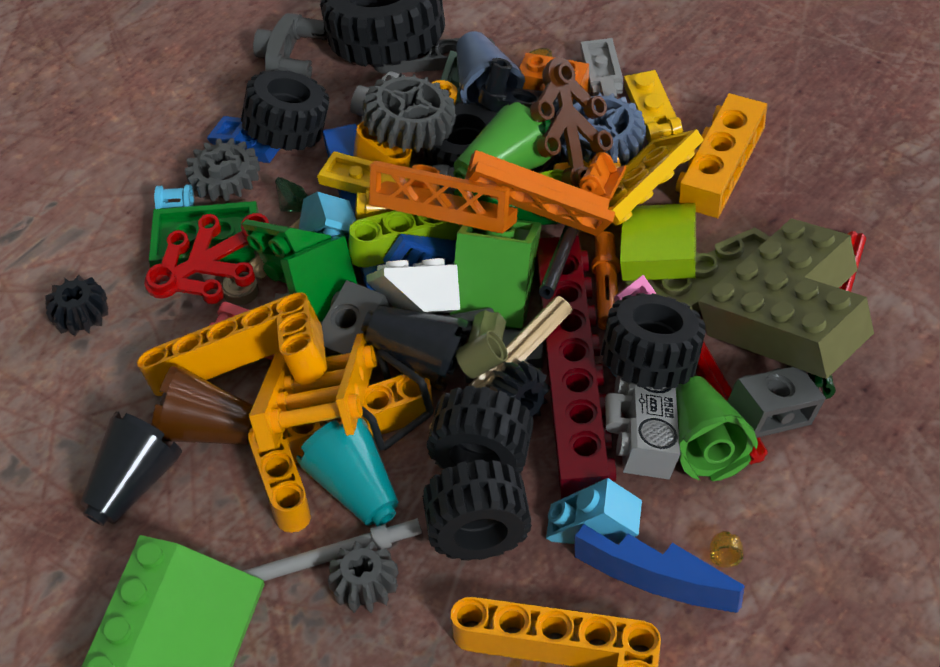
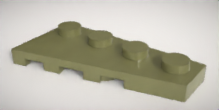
[625,228,770,313]

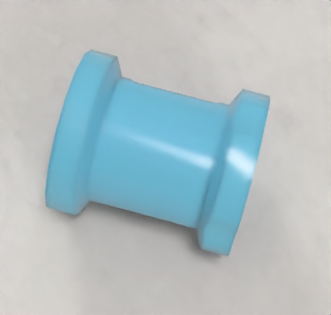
[154,184,194,209]

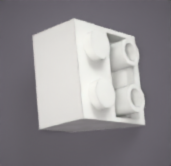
[366,258,460,315]

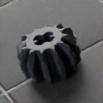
[45,275,108,337]
[485,360,551,417]

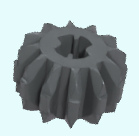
[328,541,399,613]

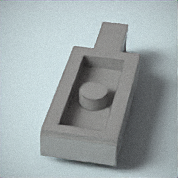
[581,38,623,99]

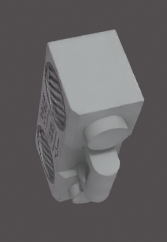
[605,376,680,480]

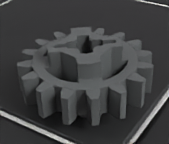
[185,138,260,201]

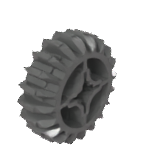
[362,73,456,153]

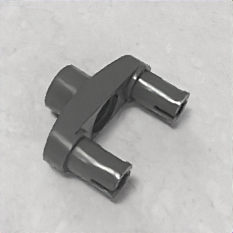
[253,13,327,78]

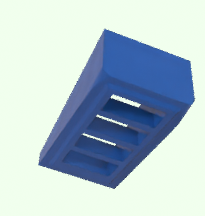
[383,234,456,267]

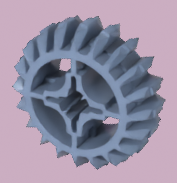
[561,92,646,165]

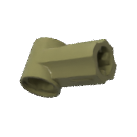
[456,310,508,379]

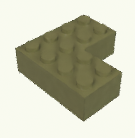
[698,218,874,379]

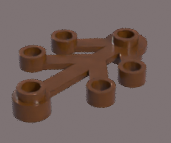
[530,57,613,188]

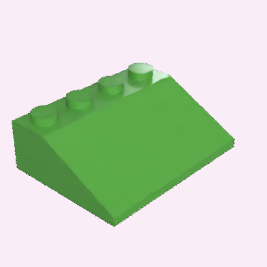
[82,535,265,667]

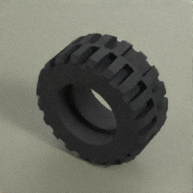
[320,0,445,67]

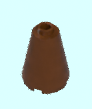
[151,366,253,445]

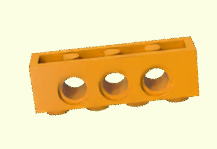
[676,93,767,219]

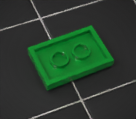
[149,201,258,267]

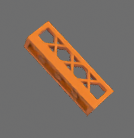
[465,150,615,236]
[369,161,518,234]

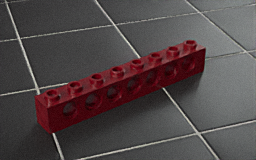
[536,236,616,499]

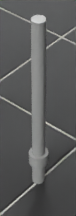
[243,518,422,581]

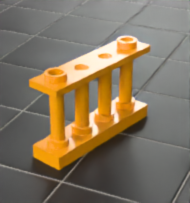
[249,333,377,452]

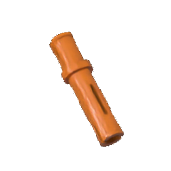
[591,231,620,330]

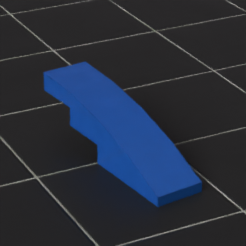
[575,524,745,613]

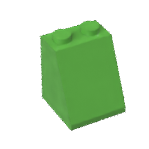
[450,219,541,329]

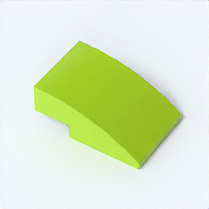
[620,203,696,281]

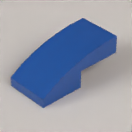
[207,116,280,163]

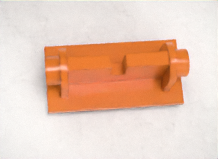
[579,152,627,201]

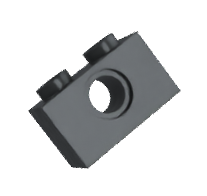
[320,280,390,357]
[727,367,826,438]

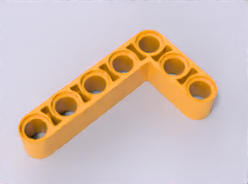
[137,292,327,396]
[248,373,433,533]
[451,597,661,667]

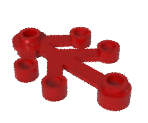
[144,213,269,304]

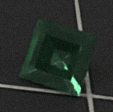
[275,177,308,212]

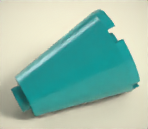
[296,418,399,526]

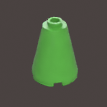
[453,102,551,179]
[676,376,758,481]

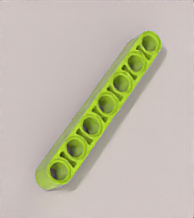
[348,169,564,268]

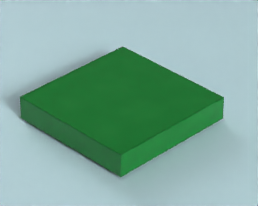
[280,235,357,322]

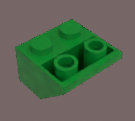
[241,219,332,283]

